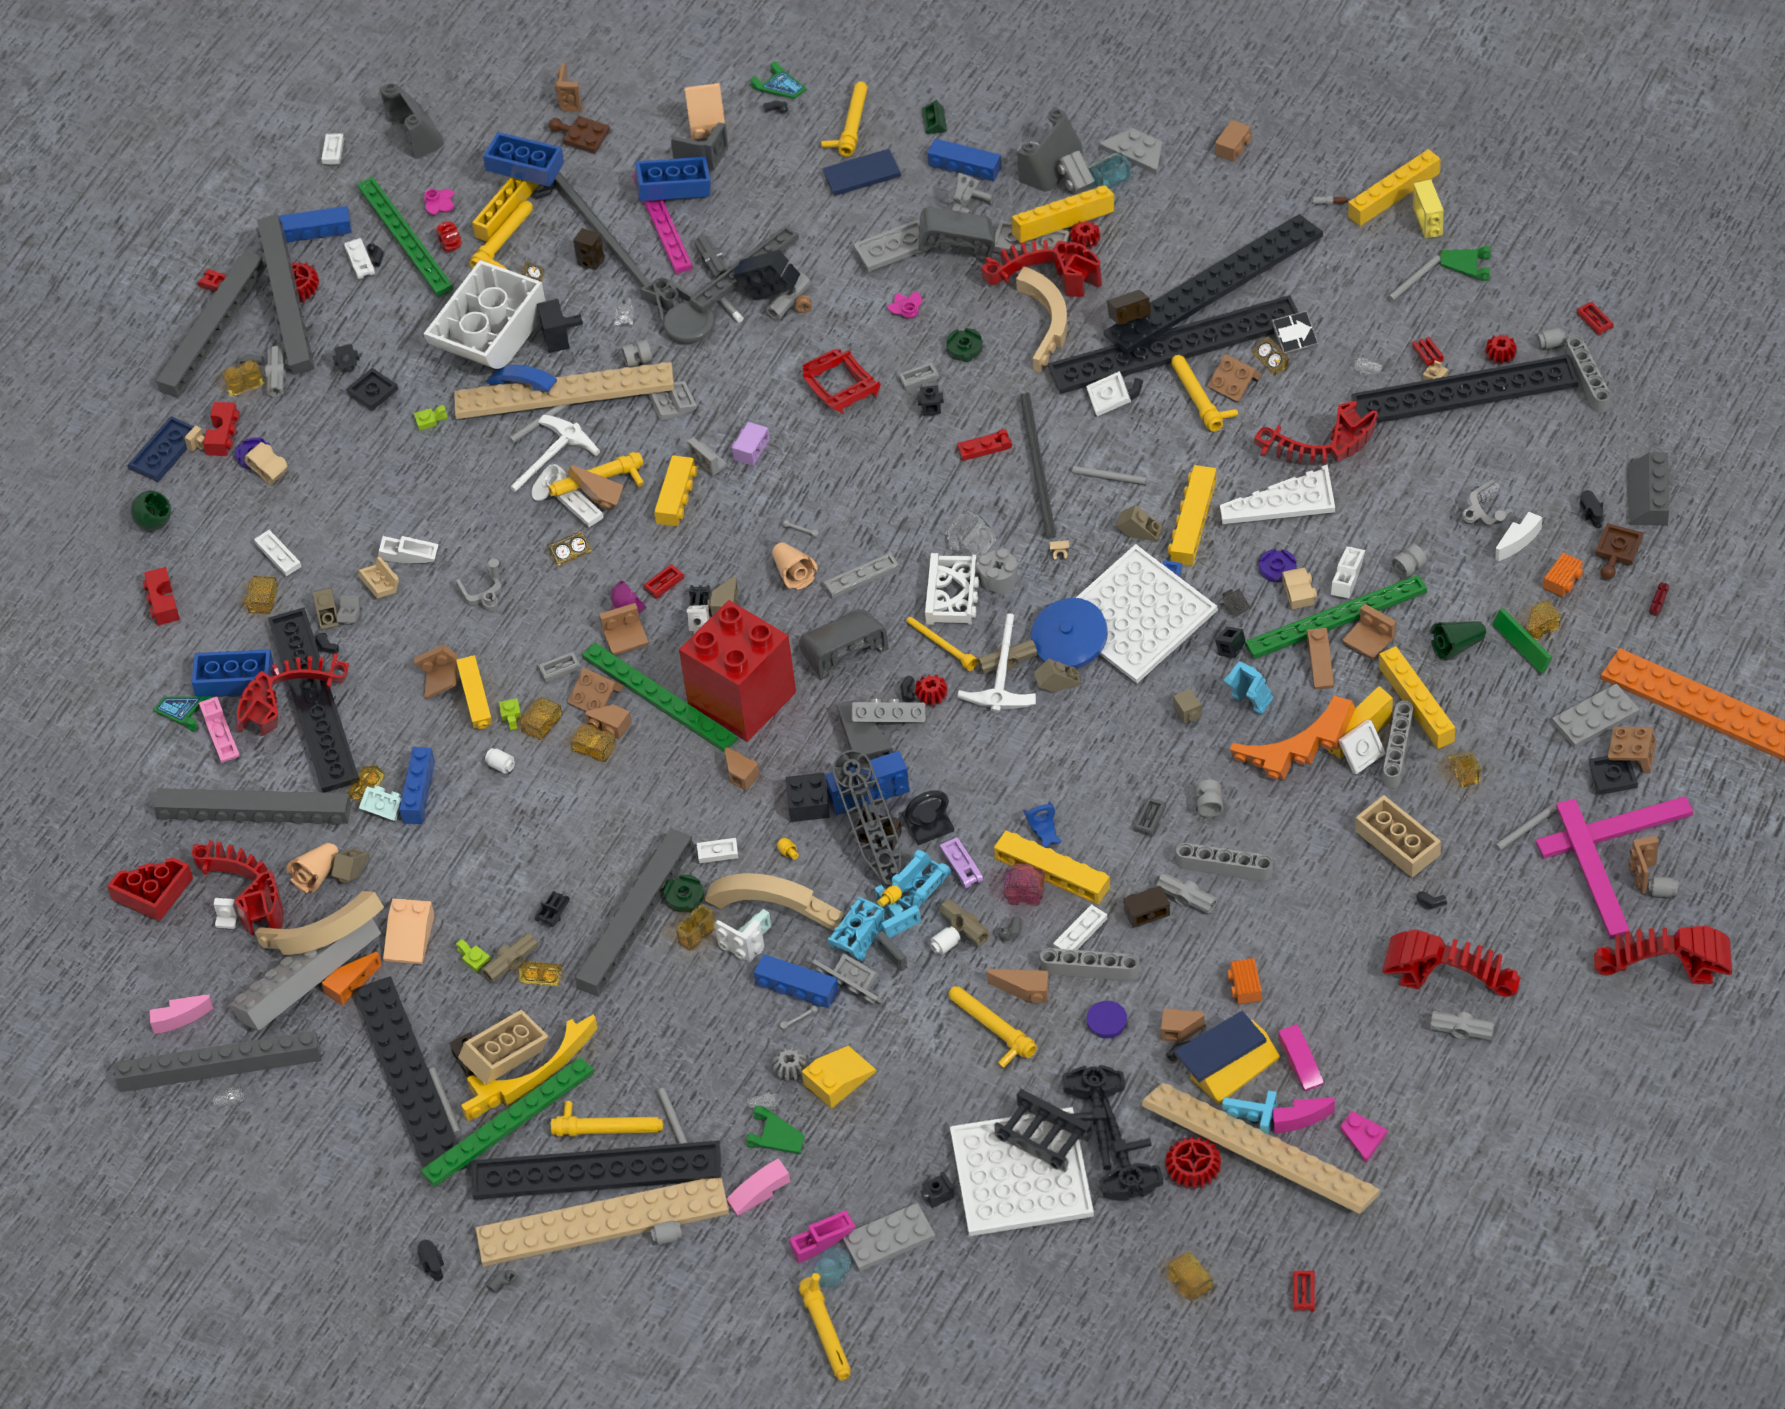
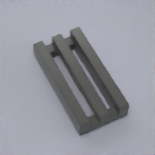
[1134,797,1166,837]
[876,931,908,971]

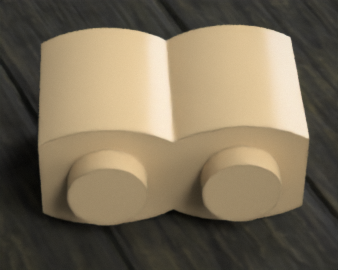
[244,442,288,485]
[1282,567,1317,609]

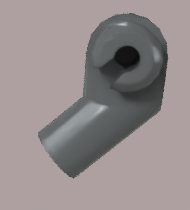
[237,354,264,369]

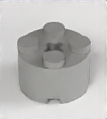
[979,548,1018,594]

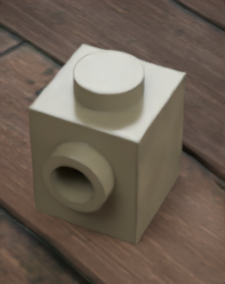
[1173,688,1202,724]

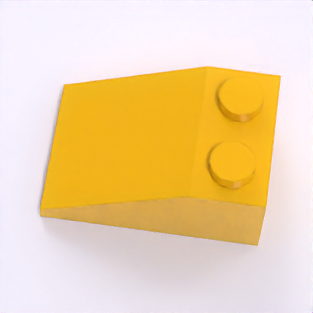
[802,1046,876,1109]

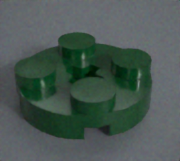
[946,328,983,362]
[664,875,704,913]

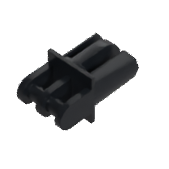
[1579,490,1603,528]
[689,585,710,606]
[535,891,570,927]
[417,1239,444,1281]

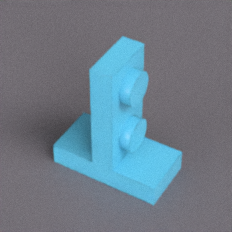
[875,885,921,938]
[1223,1091,1277,1135]

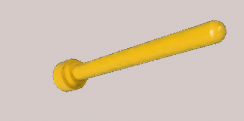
[906,617,978,671]

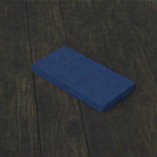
[822,149,901,196]
[128,416,195,482]
[1175,1011,1266,1083]

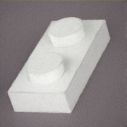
[322,134,344,164]
[697,838,739,864]

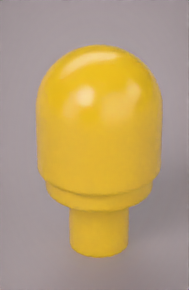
[777,838,799,860]
[877,885,902,907]

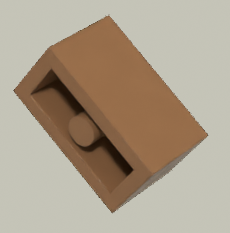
[1215,120,1252,162]

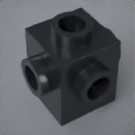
[332,343,360,372]
[917,385,944,416]

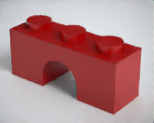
[203,402,240,456]
[142,567,180,626]

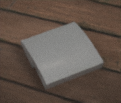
[648,381,697,420]

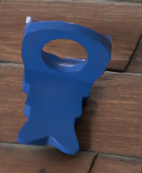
[1023,801,1062,848]

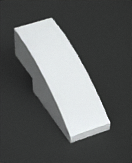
[1495,512,1542,561]
[378,536,438,563]
[1331,547,1365,598]

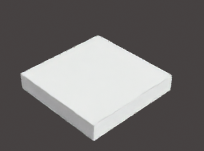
[1086,371,1131,417]
[1338,719,1386,774]

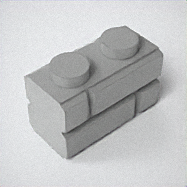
[1057,151,1095,194]

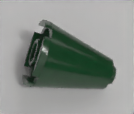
[1430,621,1486,661]

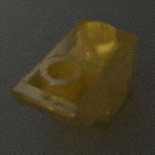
[1527,600,1561,640]
[1447,751,1481,788]

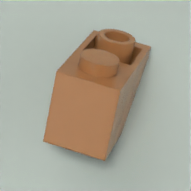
[585,705,632,740]
[725,747,760,791]
[1161,1008,1205,1042]

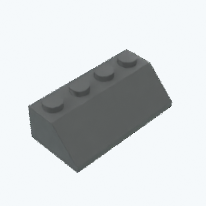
[1629,452,1669,526]

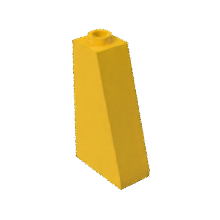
[456,655,492,729]
[1327,686,1393,759]

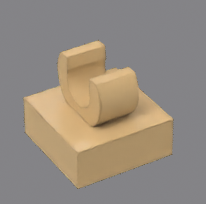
[1423,360,1448,380]
[184,425,205,452]
[1050,540,1069,560]

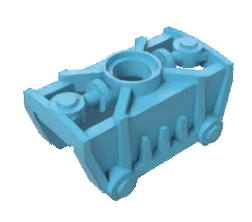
[1224,661,1273,715]
[892,849,951,909]
[827,897,885,961]

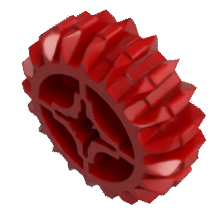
[292,261,319,302]
[1165,1135,1222,1190]

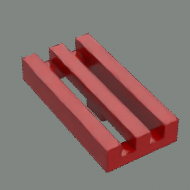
[1576,301,1614,336]
[1412,337,1444,366]
[643,564,684,599]
[1293,1271,1315,1312]

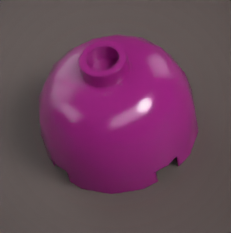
[610,580,647,614]

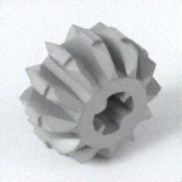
[773,1046,807,1082]

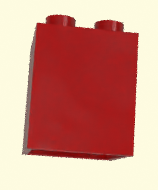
[679,600,796,742]

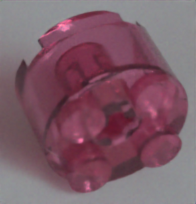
[1003,864,1045,906]

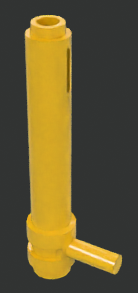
[822,81,868,157]
[469,200,533,269]
[1171,355,1238,432]
[548,452,644,497]
[948,986,1037,1068]
[551,1101,663,1137]
[799,1273,851,1380]

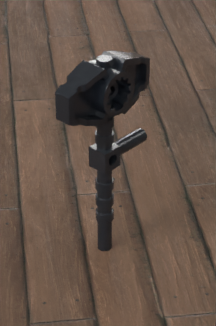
[1062,1065,1125,1170]
[1099,1098,1164,1201]

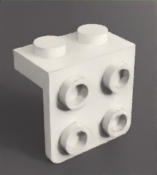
[714,920,764,962]

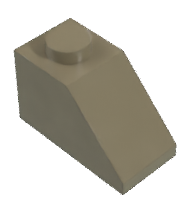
[707,577,738,616]
[332,848,370,883]

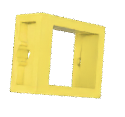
[1413,180,1444,239]

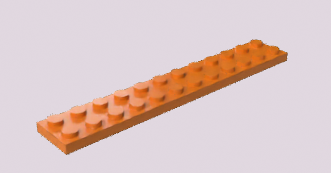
[1601,648,1785,761]

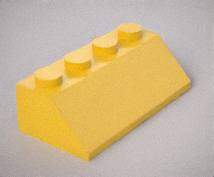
[1191,1019,1280,1105]

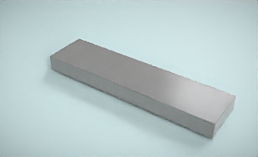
[823,552,900,599]

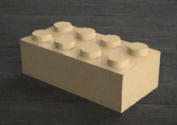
[1355,795,1441,878]
[458,1009,549,1085]

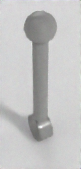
[782,520,819,538]
[780,1005,818,1030]

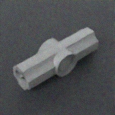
[766,273,811,320]
[265,346,286,398]
[1157,873,1217,914]
[1430,1011,1495,1040]

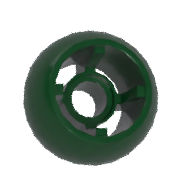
[130,490,171,531]

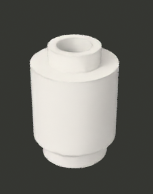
[485,748,515,774]
[930,926,960,955]

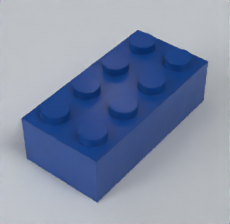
[483,132,564,187]
[635,157,711,201]
[192,649,274,696]
[825,751,910,815]

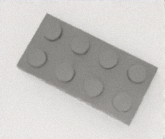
[853,219,934,272]
[993,220,1070,256]
[1552,684,1640,749]
[842,1203,936,1272]

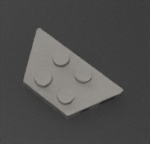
[1099,128,1162,175]

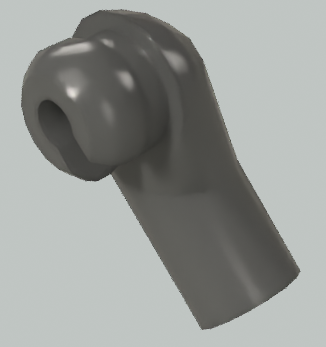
[998,916,1022,941]
[487,1270,517,1293]

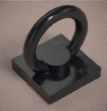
[902,790,954,845]

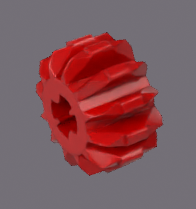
[1070,220,1101,249]
[436,221,462,252]
[1485,334,1517,365]
[915,674,948,707]

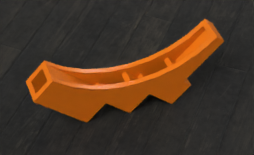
[1230,696,1355,780]

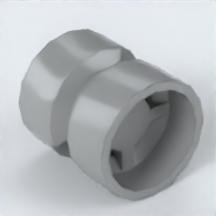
[621,339,653,368]
[1390,544,1427,579]
[1196,779,1223,817]

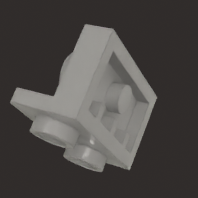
[688,437,727,475]

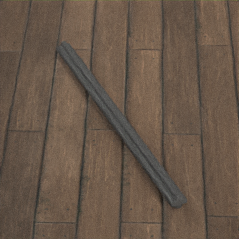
[1020,392,1056,539]

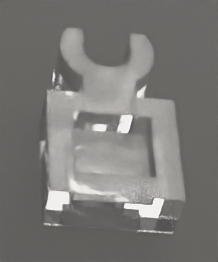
[614,298,634,327]

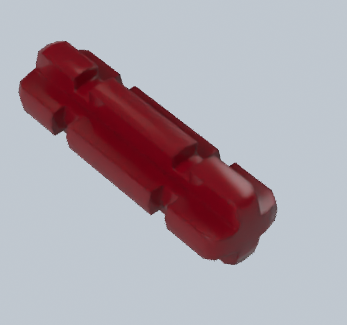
[1649,582,1669,616]

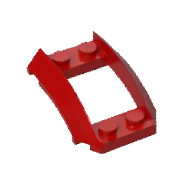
[802,349,881,415]

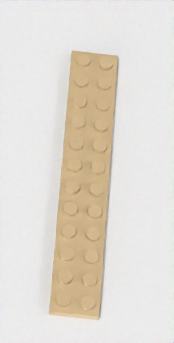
[455,362,674,419]
[1142,1083,1380,1214]
[476,1178,729,1267]

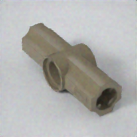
[977,640,1037,674]
[939,899,990,946]
[481,933,538,983]

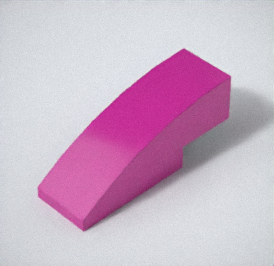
[1278,1024,1323,1092]
[1273,1097,1335,1134]
[789,1210,855,1263]

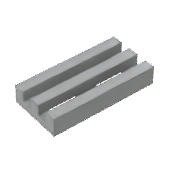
[898,362,939,391]
[538,652,581,683]

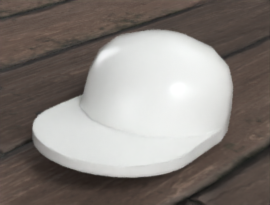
[532,464,567,501]

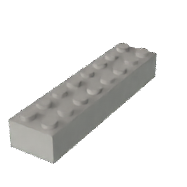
[229,919,381,1031]

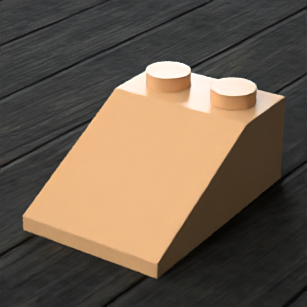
[685,83,725,140]
[383,899,435,964]

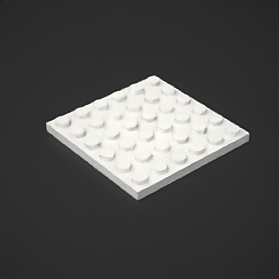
[1076,544,1218,683]
[950,1107,1094,1236]

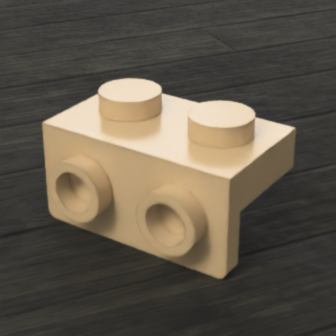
[358,556,399,599]

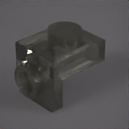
[1219,589,1251,619]

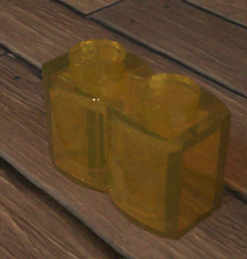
[222,360,264,395]
[244,576,278,614]
[520,697,562,740]
[570,724,617,762]
[676,904,715,951]
[1167,1251,1214,1301]

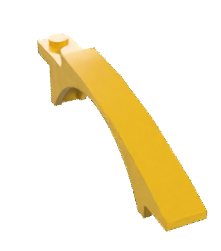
[461,1014,598,1121]

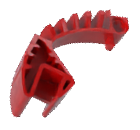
[981,240,1102,297]
[1254,401,1377,465]
[236,654,349,736]
[192,840,284,935]
[1594,925,1732,984]
[1382,929,1521,997]

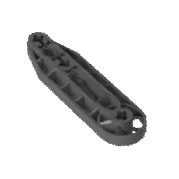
[832,750,902,888]

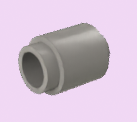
[1537,328,1566,349]
[1648,876,1678,898]
[650,1220,682,1245]

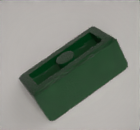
[922,100,947,134]

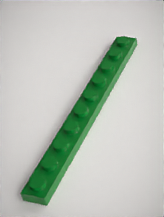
[357,177,453,297]
[1245,575,1427,659]
[582,643,737,753]
[421,1057,594,1188]

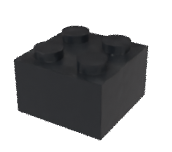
[785,773,830,822]

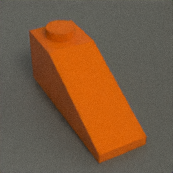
[322,952,382,1006]

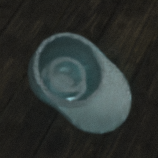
[813,1247,852,1288]

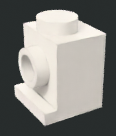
[687,605,709,634]

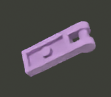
[940,837,983,889]

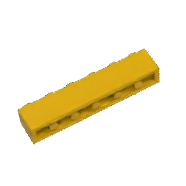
[1348,149,1441,226]
[472,177,540,242]
[1012,185,1114,243]
[1168,465,1217,566]
[1379,646,1455,749]
[994,830,1110,905]

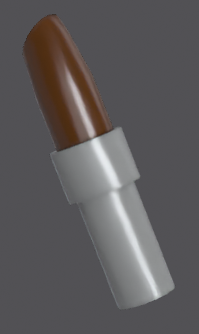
[1313,196,1348,205]

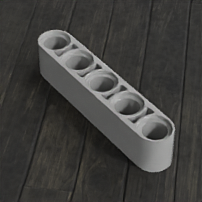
[1566,335,1610,413]
[1383,701,1413,788]
[1176,843,1273,881]
[1040,948,1139,981]

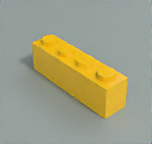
[654,455,697,526]

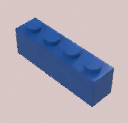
[927,138,1002,182]
[279,206,352,242]
[400,747,435,824]
[754,954,839,1008]

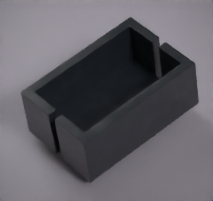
[732,249,801,300]

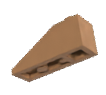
[566,465,624,510]
[1307,628,1334,690]
[987,969,1049,1003]

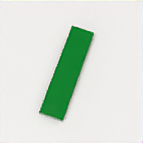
[1492,608,1552,673]

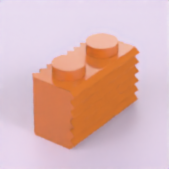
[1543,552,1584,597]
[1227,958,1262,1004]

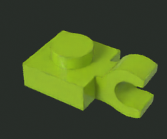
[414,405,448,431]
[499,698,521,730]
[456,939,491,973]

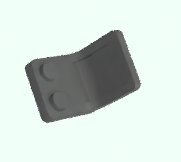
[671,122,729,171]

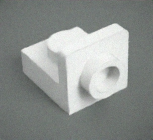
[214,898,238,929]

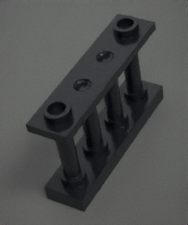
[994,1089,1092,1172]

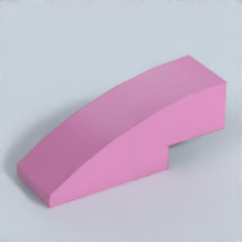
[150,994,213,1034]
[727,1158,790,1216]

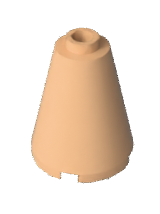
[772,542,818,590]
[286,843,339,893]

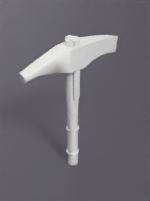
[510,415,600,492]
[957,614,1036,713]

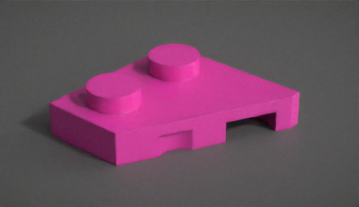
[1341,1111,1388,1163]

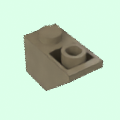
[1116,505,1162,541]
[313,587,339,629]
[1034,659,1081,692]

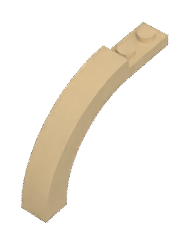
[1016,267,1068,372]
[705,873,843,931]
[254,891,384,955]

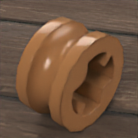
[795,295,812,313]

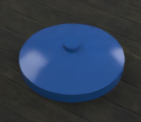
[1031,598,1108,669]

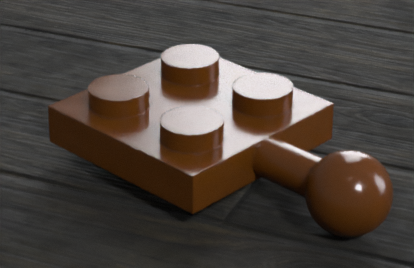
[548,116,610,154]
[1595,523,1644,580]

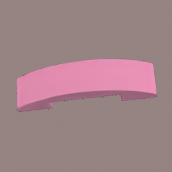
[199,697,240,763]

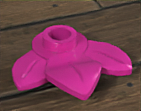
[424,189,455,215]
[887,291,922,318]

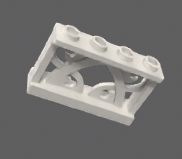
[925,553,979,625]

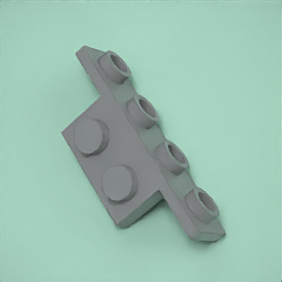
[851,699,925,722]
[812,954,884,1004]

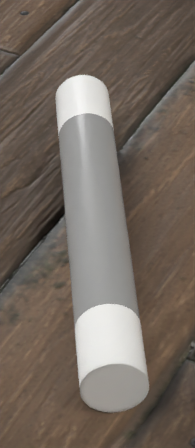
[719,297,743,323]

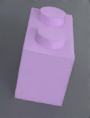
[731,422,770,466]

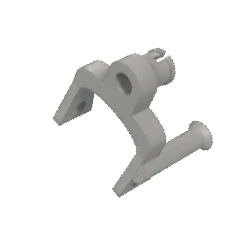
[952,173,995,214]
[1462,479,1513,526]
[456,558,502,612]

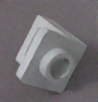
[337,596,360,624]

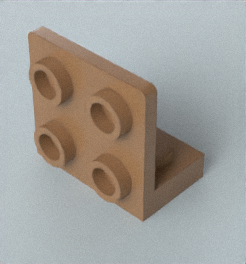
[555,62,582,112]
[1208,354,1262,402]
[599,603,649,655]
[1343,604,1397,660]
[414,644,458,699]
[568,667,624,711]
[1608,727,1657,773]
[1628,835,1659,895]

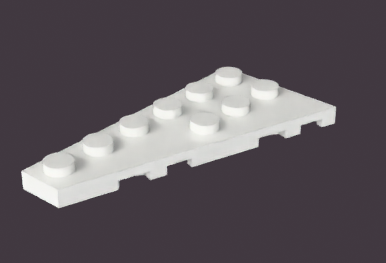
[1220,465,1335,524]

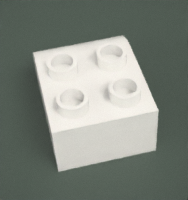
[424,260,545,369]

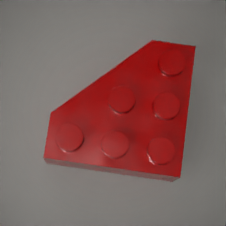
[107,857,193,921]

